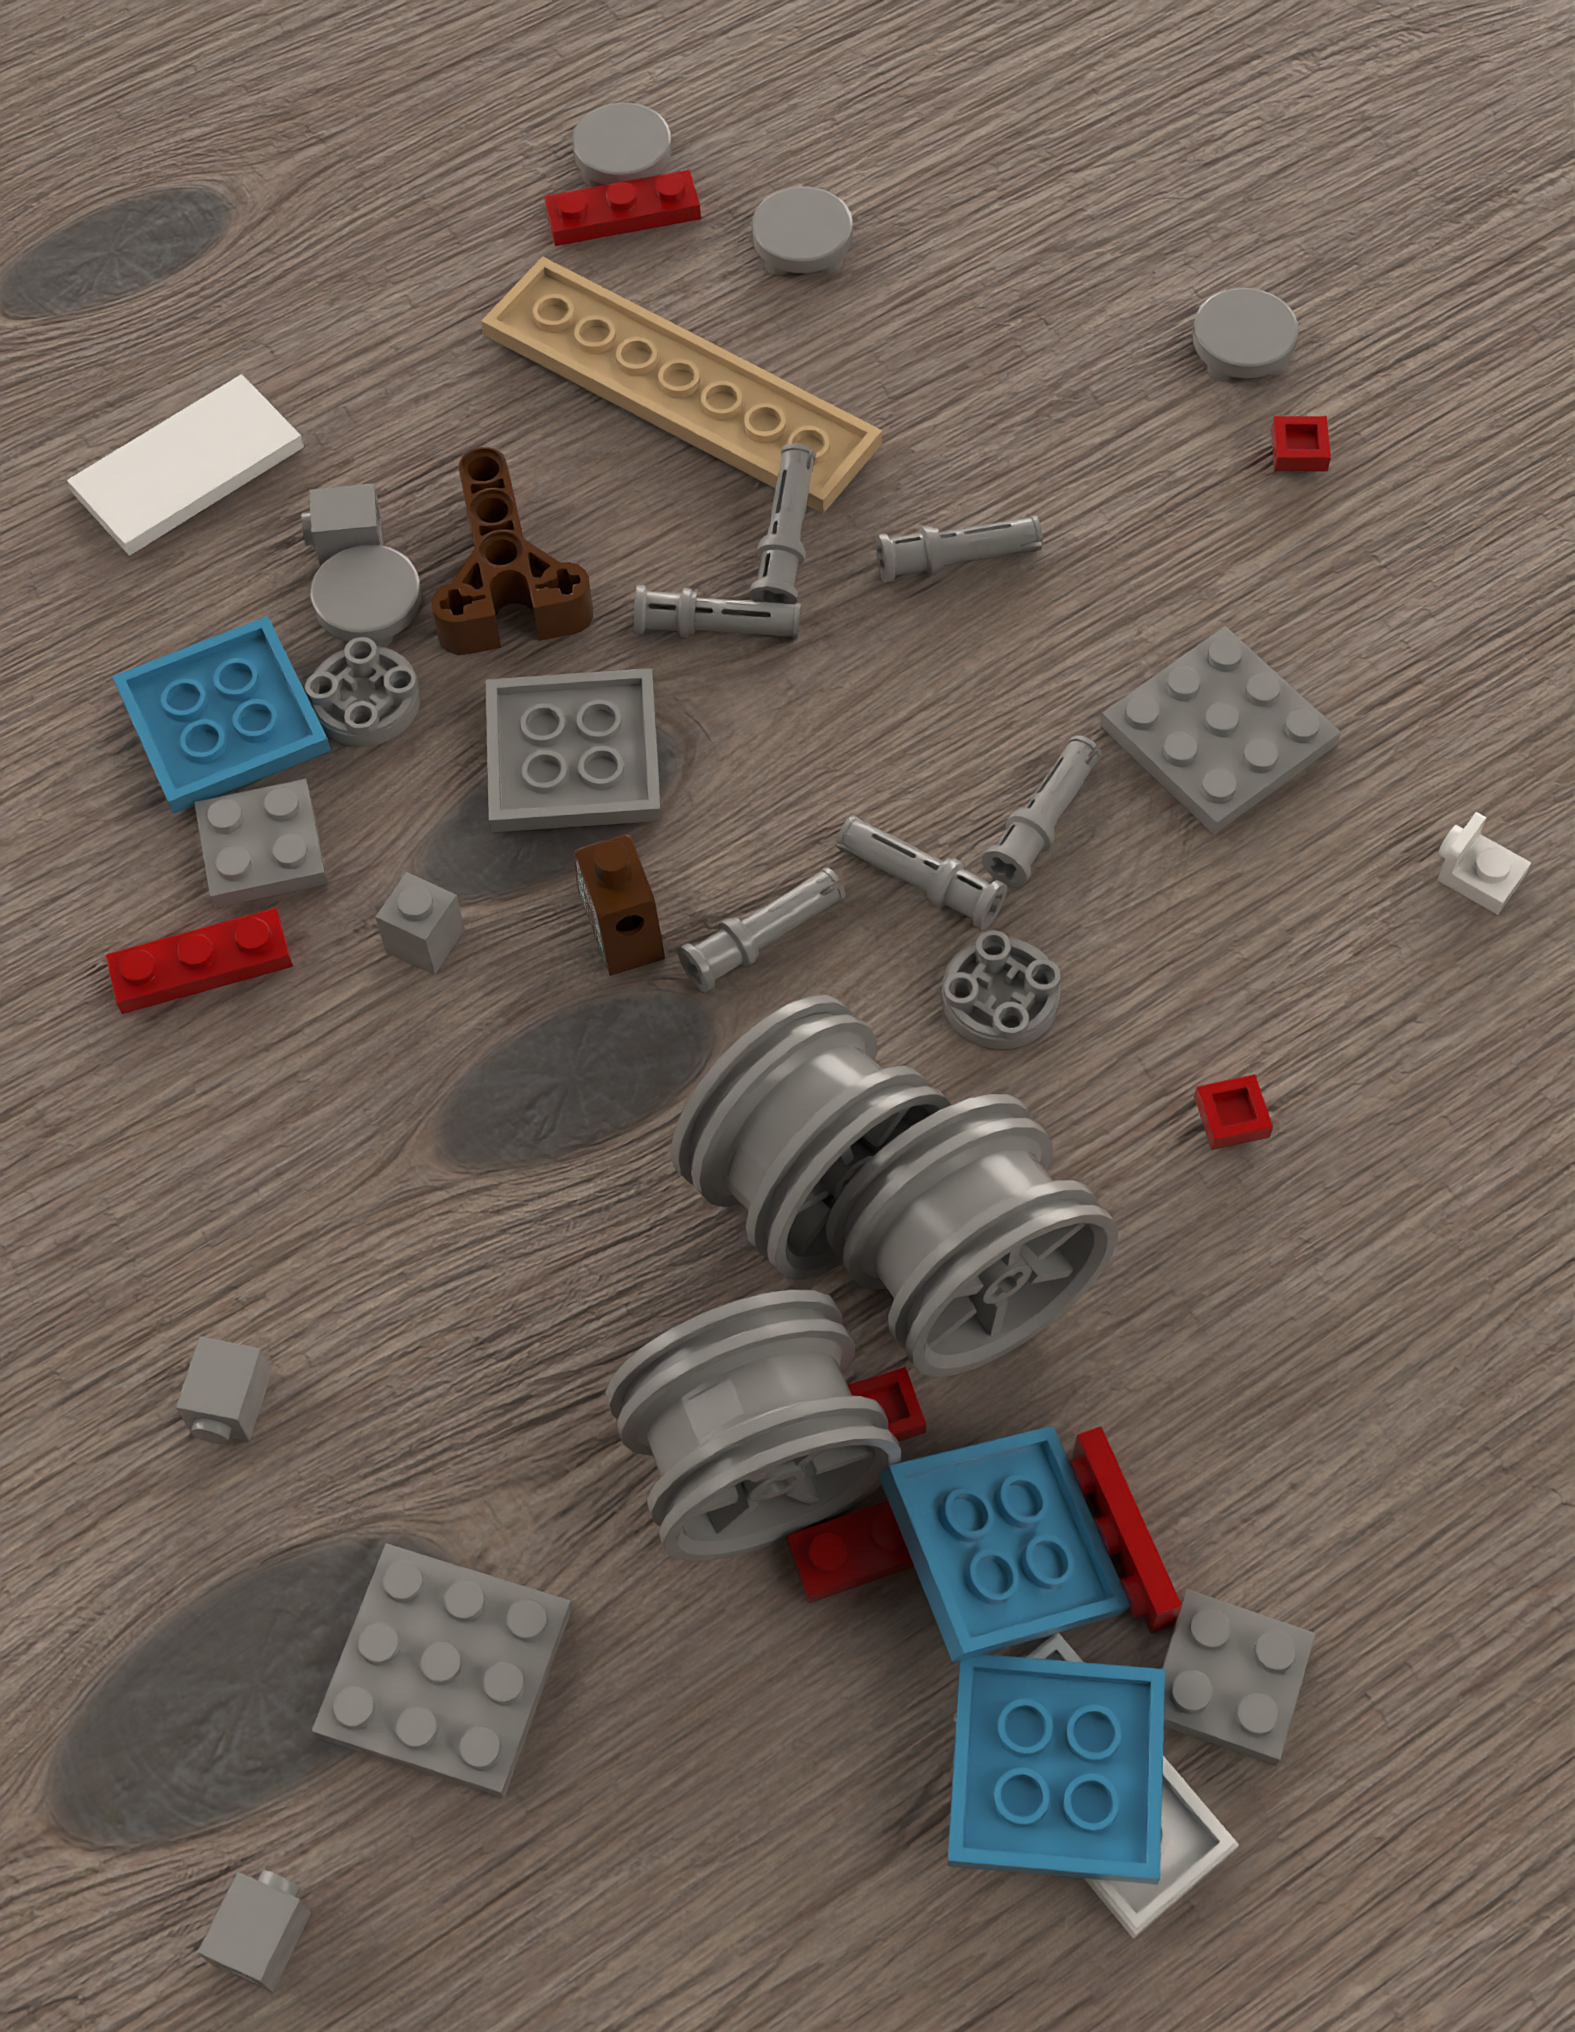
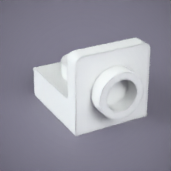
[1437,812,1531,915]

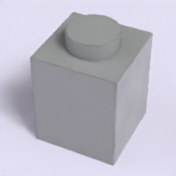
[301,483,384,566]
[375,872,465,975]
[176,1336,272,1444]
[197,1870,312,1992]

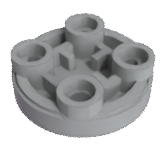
[572,103,672,187]
[752,187,853,276]
[1193,288,1298,382]
[311,544,423,647]
[305,637,421,747]
[942,930,1061,1049]

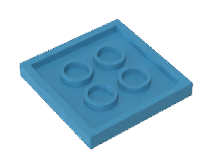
[112,616,331,814]
[879,1426,1130,1663]
[947,1654,1165,1885]

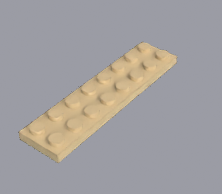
[481,256,882,514]

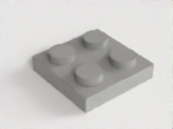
[194,779,328,908]
[1162,1589,1315,1766]

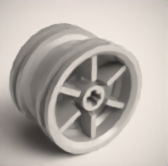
[670,995,951,1280]
[826,1094,1119,1377]
[605,1290,901,1562]

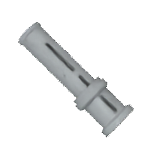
[749,443,816,604]
[875,515,1043,583]
[633,585,801,639]
[982,736,1102,887]
[836,815,1007,930]
[678,867,846,993]

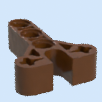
[431,447,593,655]

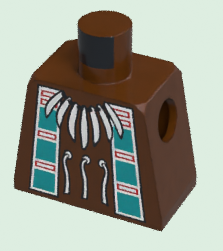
[574,835,665,976]

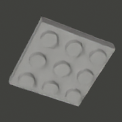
[1100,626,1341,835]
[485,668,662,833]
[311,1543,572,1799]

